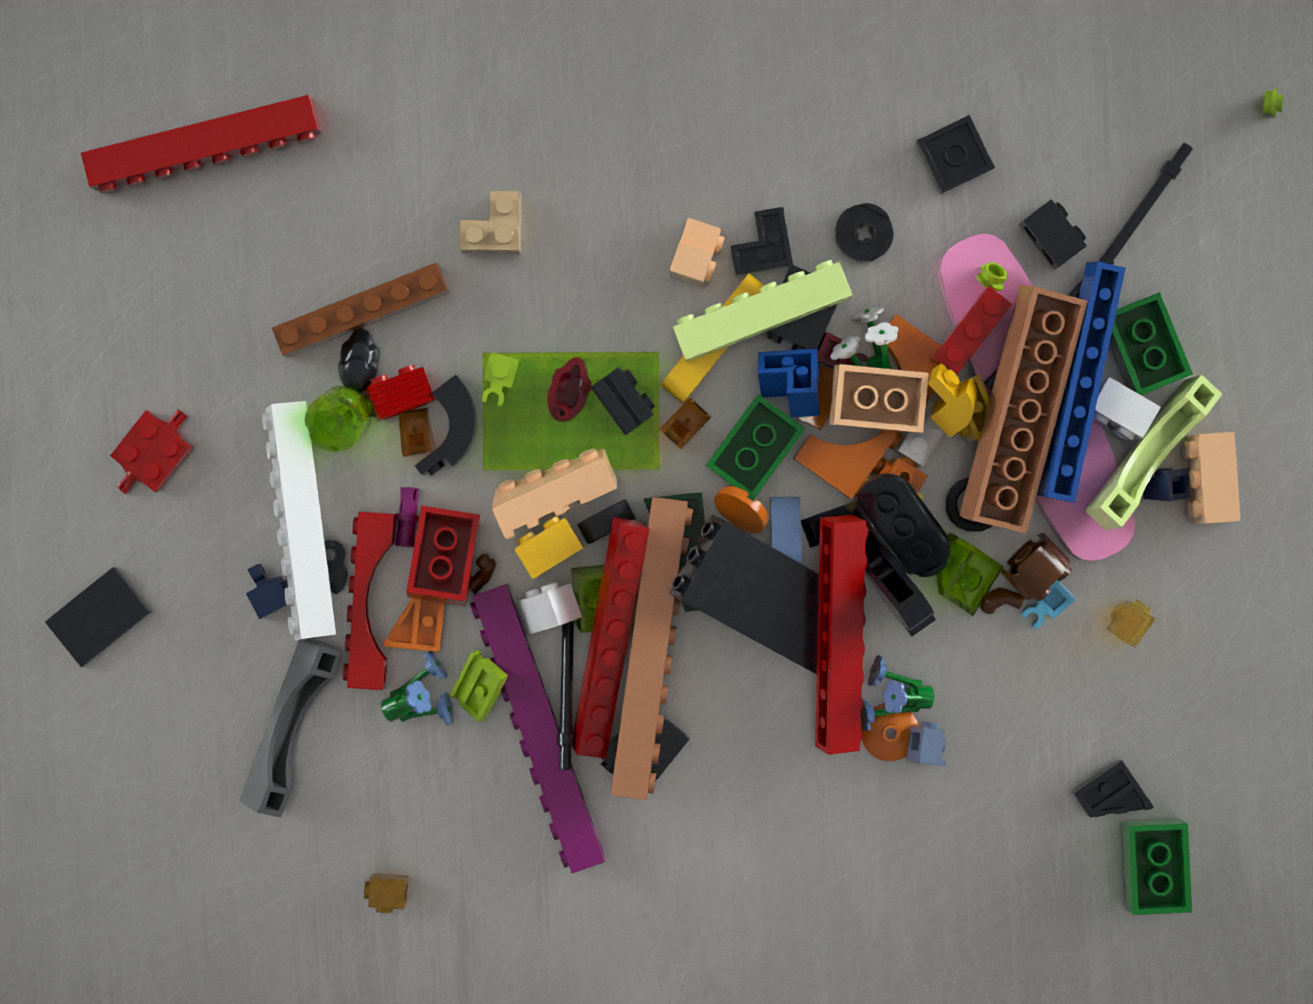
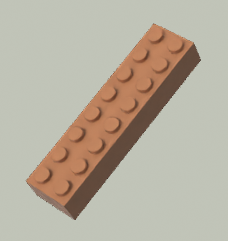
[959,285,1088,534]

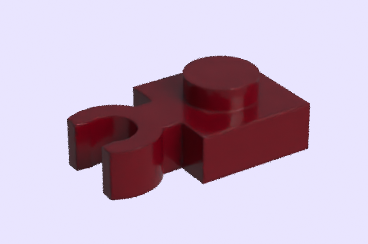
[817,332,868,369]

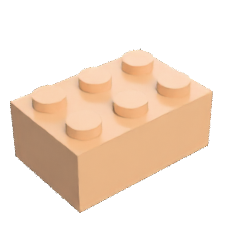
[829,364,929,433]
[1182,432,1241,524]

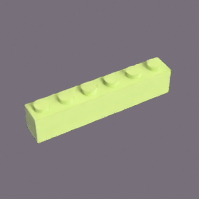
[673,260,853,363]

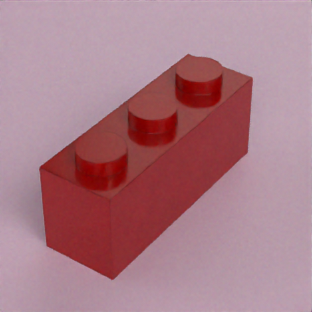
[930,286,1013,375]

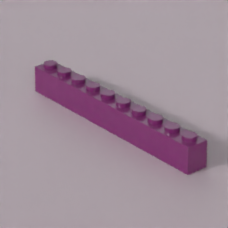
[470,583,606,874]

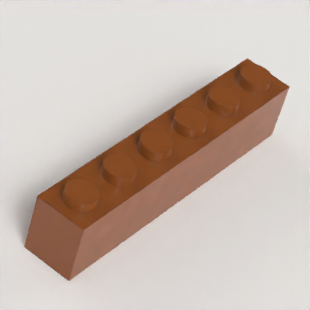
[272,263,450,357]

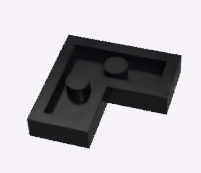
[730,207,793,276]

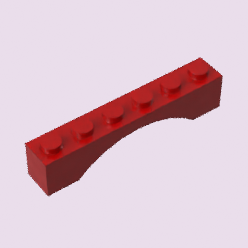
[343,512,397,690]

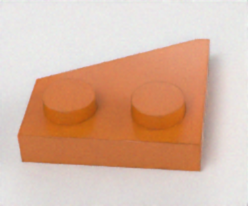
[383,598,445,652]

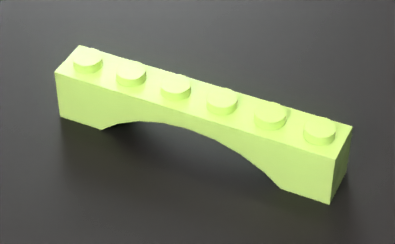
[1085,375,1222,530]

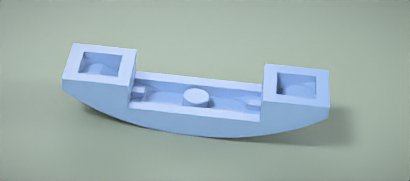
[770,497,802,564]

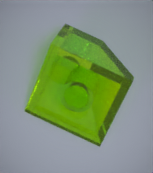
[936,532,1003,616]

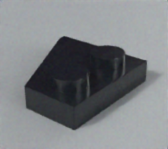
[1072,759,1154,818]

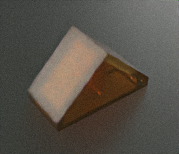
[659,398,711,450]
[399,408,436,458]

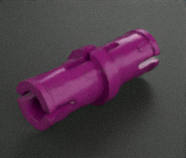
[395,487,419,547]

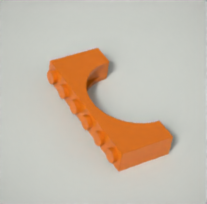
[793,314,940,499]

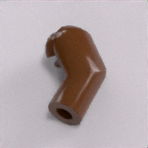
[469,554,496,594]
[980,587,1024,614]

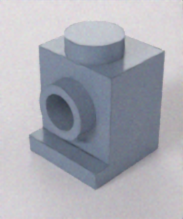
[906,721,946,766]

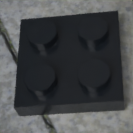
[916,115,995,194]

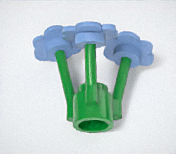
[381,651,453,725]
[861,655,934,731]

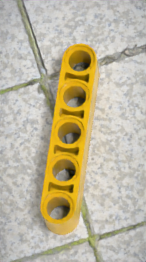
[660,273,764,403]

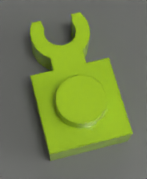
[482,352,520,407]

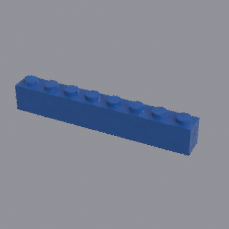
[1037,261,1126,503]

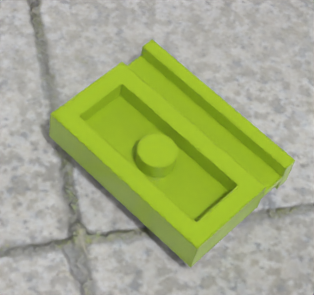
[450,649,508,722]

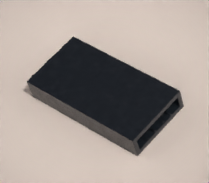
[669,514,819,675]

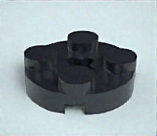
[835,203,894,263]

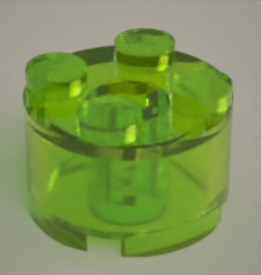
[305,385,372,452]

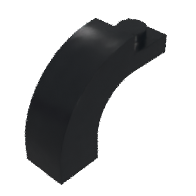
[415,375,477,476]

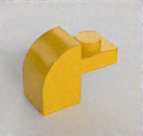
[928,363,978,438]

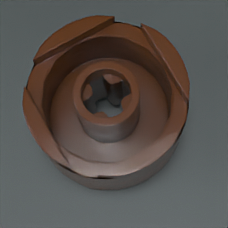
[1001,533,1072,602]

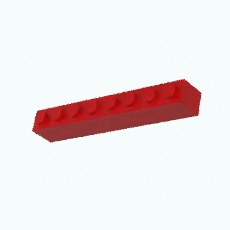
[81,94,321,193]
[815,515,868,755]
[573,517,650,759]

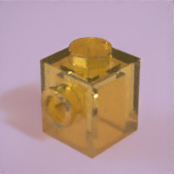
[1106,600,1155,647]

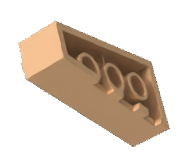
[491,448,617,540]

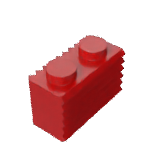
[366,365,435,422]

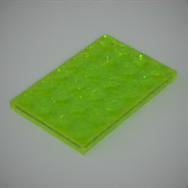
[483,352,659,470]

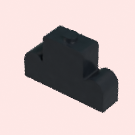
[865,531,936,637]

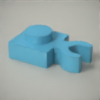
[1021,580,1075,629]

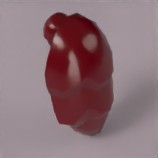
[547,357,592,422]

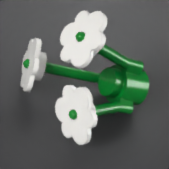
[830,307,898,369]

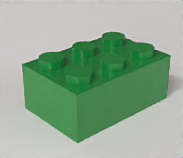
[1110,292,1193,395]
[705,394,806,500]
[1122,819,1192,915]

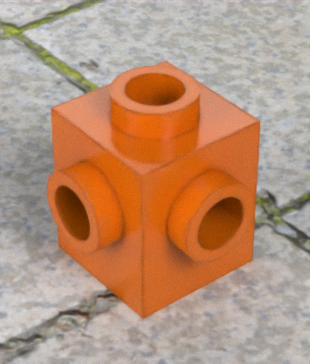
[878,456,928,493]

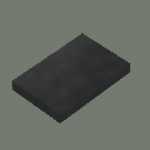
[45,567,151,667]

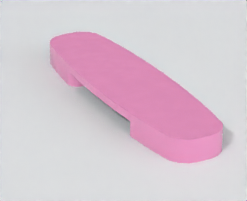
[937,234,1135,561]

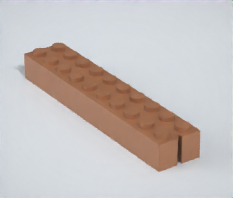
[611,497,693,800]

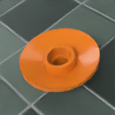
[861,703,918,761]

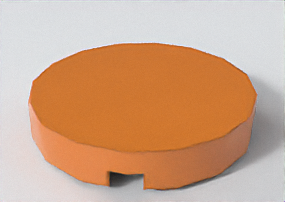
[714,486,769,533]

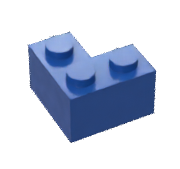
[758,348,820,418]

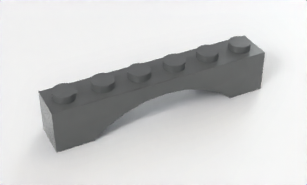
[239,639,343,817]

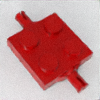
[110,409,193,494]

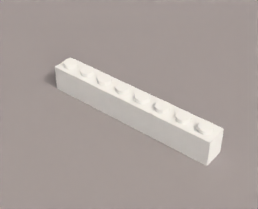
[262,401,336,641]

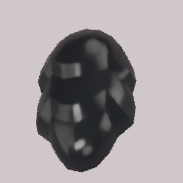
[338,328,380,395]

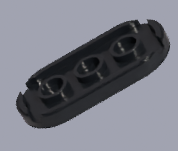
[857,474,951,577]

